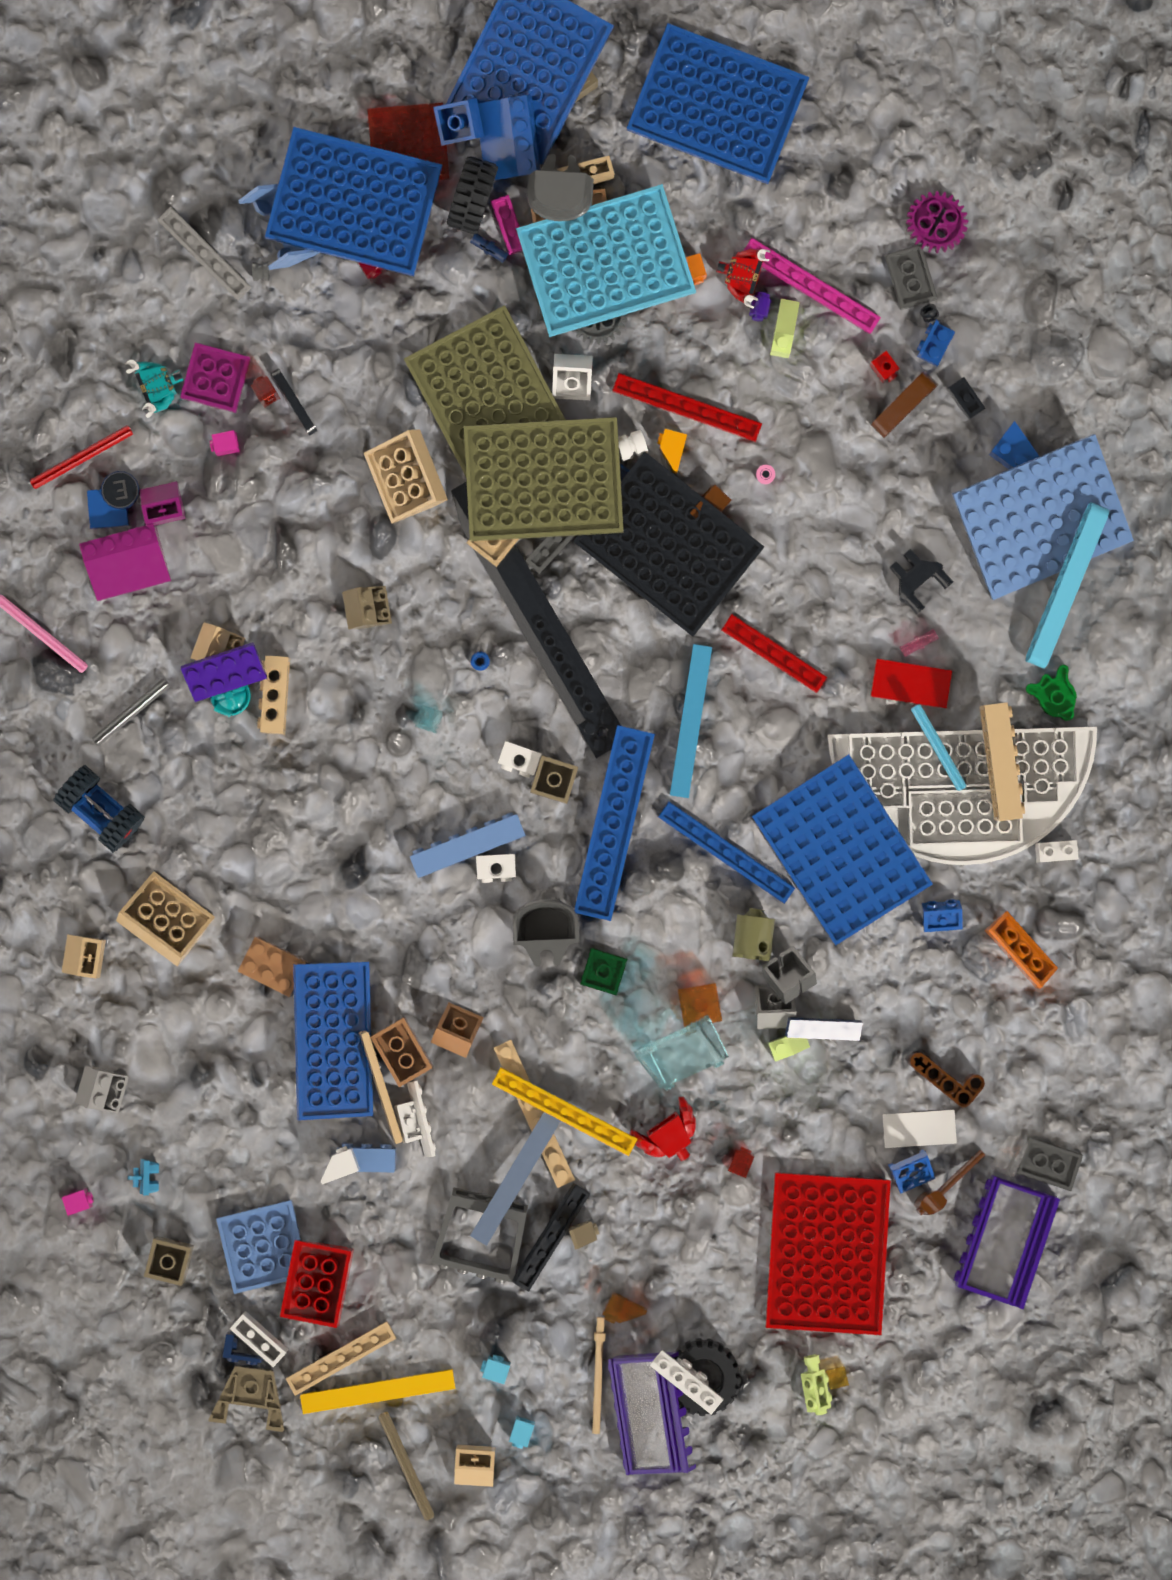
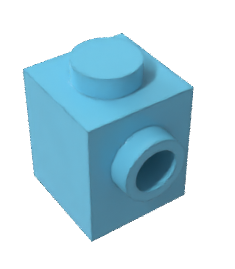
[480,1355,511,1384]

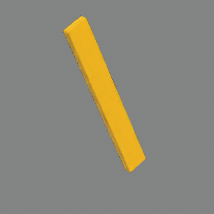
[492,1067,638,1156]
[300,1369,456,1414]

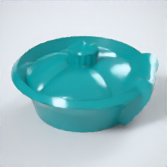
[210,685,251,717]

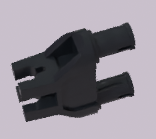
[889,549,954,615]

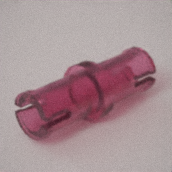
[899,629,939,657]

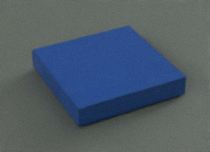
[87,489,129,529]

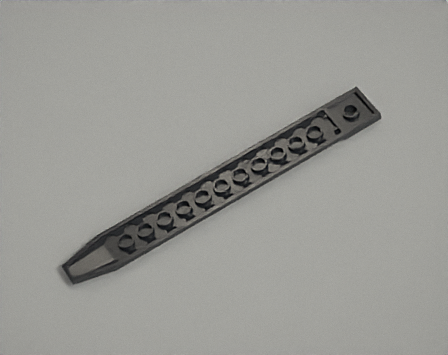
[451,481,621,759]

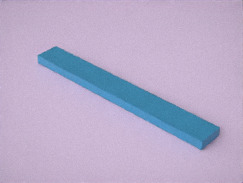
[670,644,712,798]

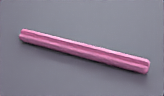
[0,595,88,673]

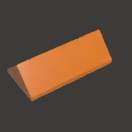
[985,911,1058,989]

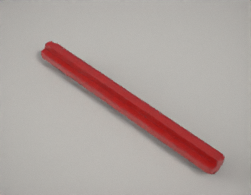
[30,425,133,489]

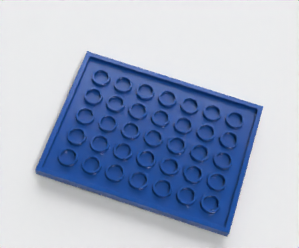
[446,0,614,165]
[627,23,810,184]
[265,127,442,276]

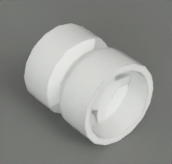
[618,429,648,461]

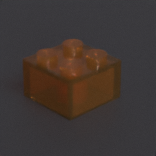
[677,982,722,1028]

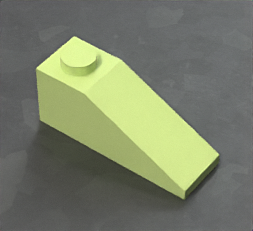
[770,299,800,359]

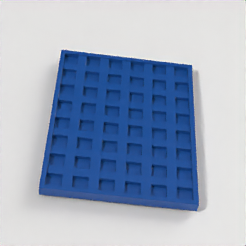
[752,754,933,946]

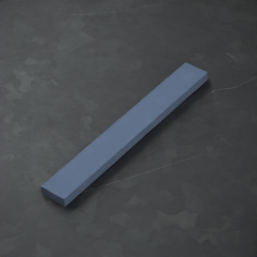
[470,1112,561,1246]

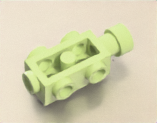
[801,1354,832,1415]

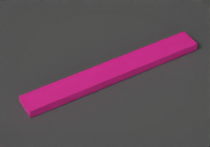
[743,237,881,334]

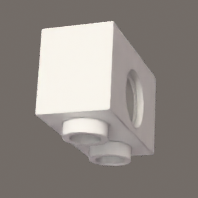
[498,741,542,778]
[1035,840,1079,863]
[476,854,516,883]

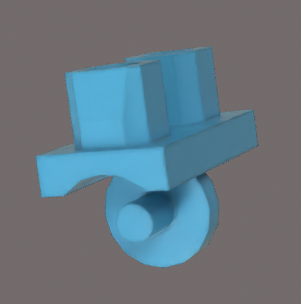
[127,1159,159,1196]

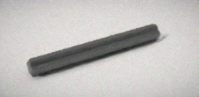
[92,678,170,746]

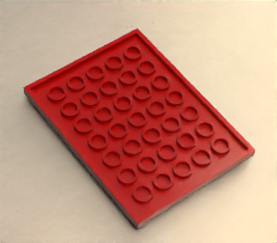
[765,1172,891,1335]

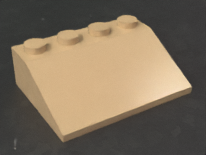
[364,429,448,523]
[116,872,215,966]

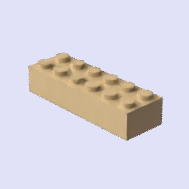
[979,702,1025,821]

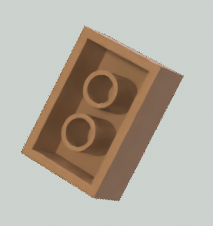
[238,936,309,997]
[370,1017,434,1087]

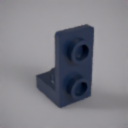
[223,1331,263,1365]

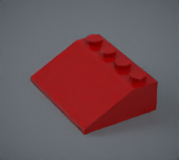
[280,1240,354,1328]

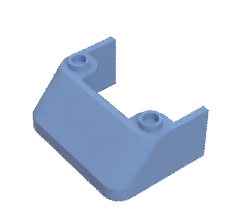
[238,184,320,270]

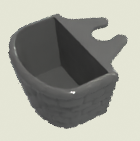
[527,154,594,222]
[513,899,580,967]

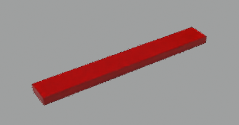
[612,373,762,442]

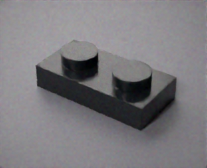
[948,377,985,420]

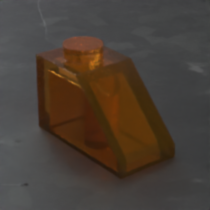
[602,1291,647,1324]

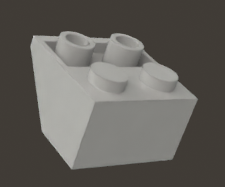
[75,1065,129,1113]

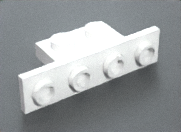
[394,1081,436,1157]
[650,1350,724,1415]

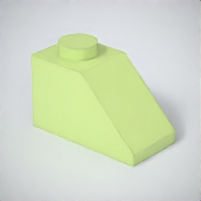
[767,1036,810,1062]

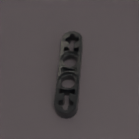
[271,368,317,436]

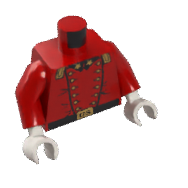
[716,249,771,308]

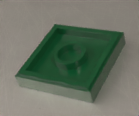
[580,948,628,996]

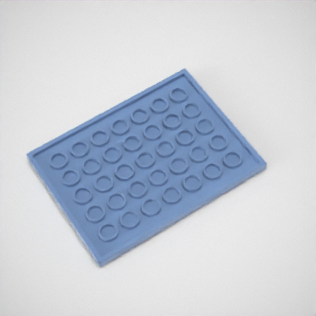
[952,434,1134,600]

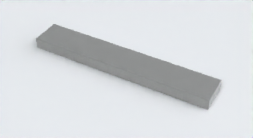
[157,206,251,301]

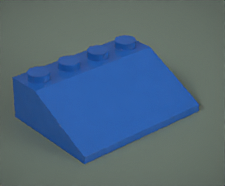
[478,95,541,180]

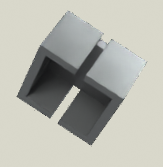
[761,946,817,1004]

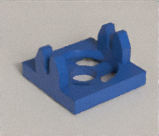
[888,1150,935,1194]

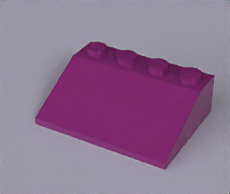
[79,523,171,601]

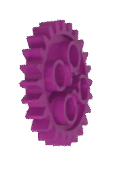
[906,191,969,253]

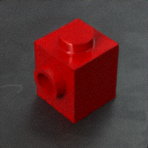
[869,351,900,383]

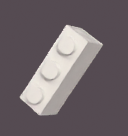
[230,1311,288,1367]

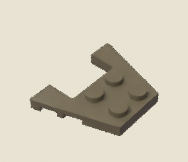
[209,1365,284,1432]

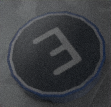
[101,471,140,510]

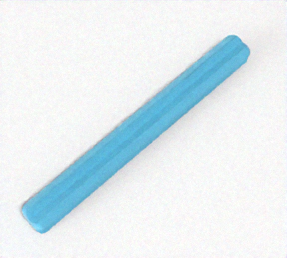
[911,704,966,791]

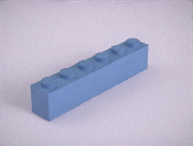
[409,812,526,878]

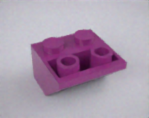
[140,481,186,525]

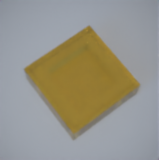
[825,1366,849,1390]

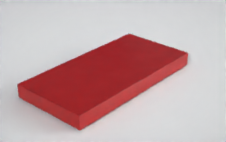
[870,659,952,709]

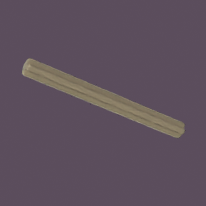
[379,1412,434,1521]

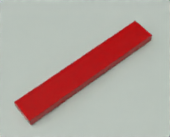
[721,614,827,693]

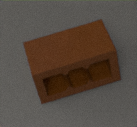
[690,485,732,518]

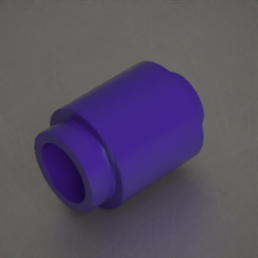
[749,292,771,322]

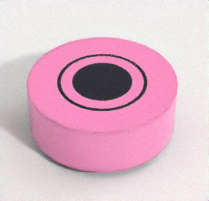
[756,465,775,485]

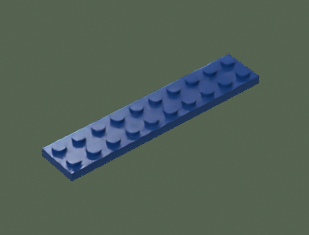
[574,725,655,921]

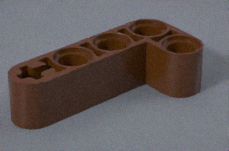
[871,371,939,438]
[908,1052,985,1107]

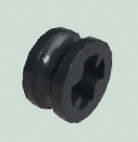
[920,304,939,323]

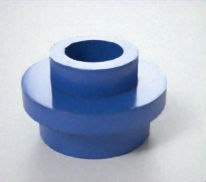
[471,652,490,671]

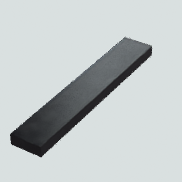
[512,1182,591,1292]

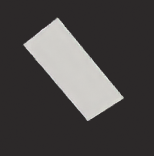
[883,1110,957,1148]

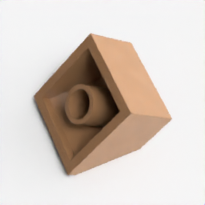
[431,1002,484,1058]

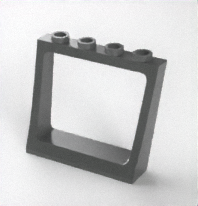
[431,1187,528,1283]

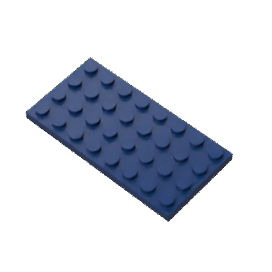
[293,962,373,1120]

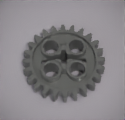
[572,314,628,345]

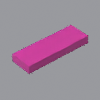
[491,195,523,255]

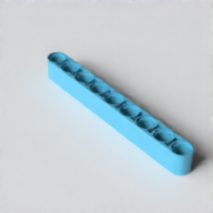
[1025,502,1109,668]

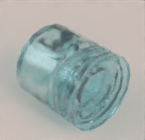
[415,705,444,734]

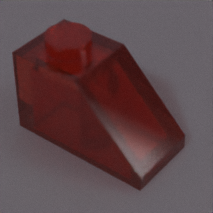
[251,376,281,408]

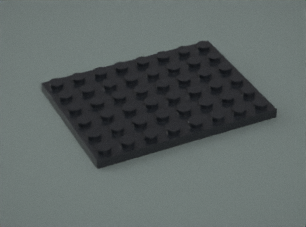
[573,452,765,637]

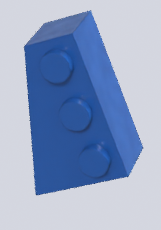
[989,421,1040,469]

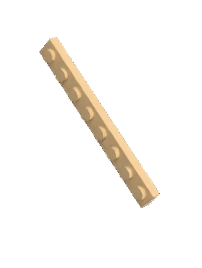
[494,1040,575,1188]

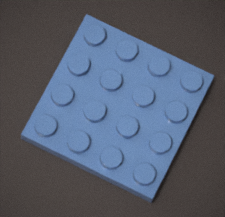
[216,1200,302,1294]

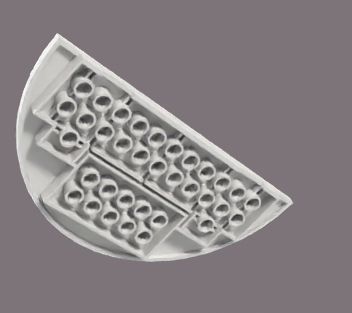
[828,727,1097,865]

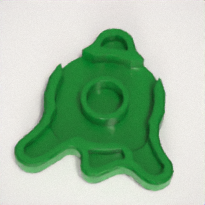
[1025,665,1077,721]

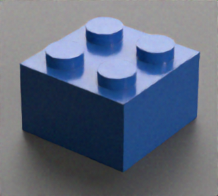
[433,98,484,146]

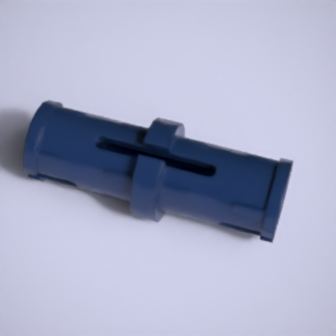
[470,233,509,263]

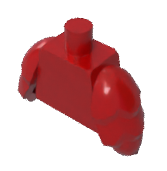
[629,1096,696,1161]

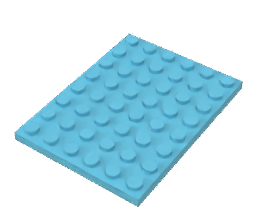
[516,184,696,337]

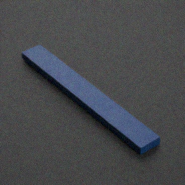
[658,802,795,904]

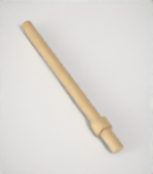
[592,1317,606,1434]

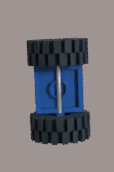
[53,765,145,853]

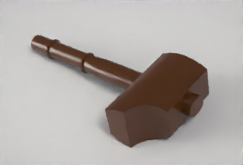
[914,1150,985,1216]

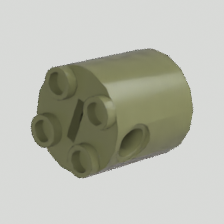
[732,908,775,961]

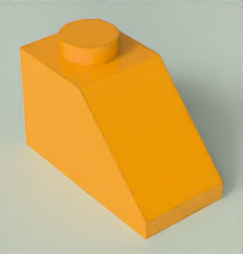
[657,429,687,474]

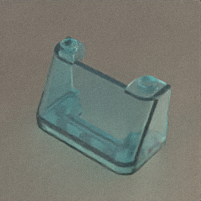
[633,1015,729,1091]

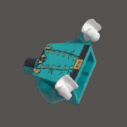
[125,360,184,418]

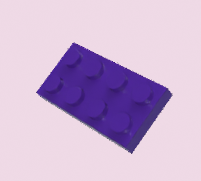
[181,642,267,702]

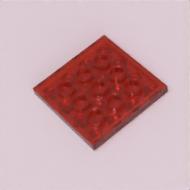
[367,102,450,180]

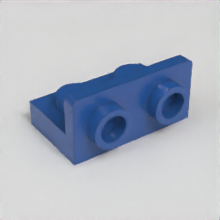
[916,320,955,367]
[921,899,963,932]

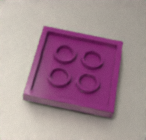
[180,343,251,413]

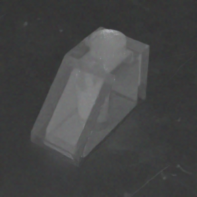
[991,1134,1029,1177]

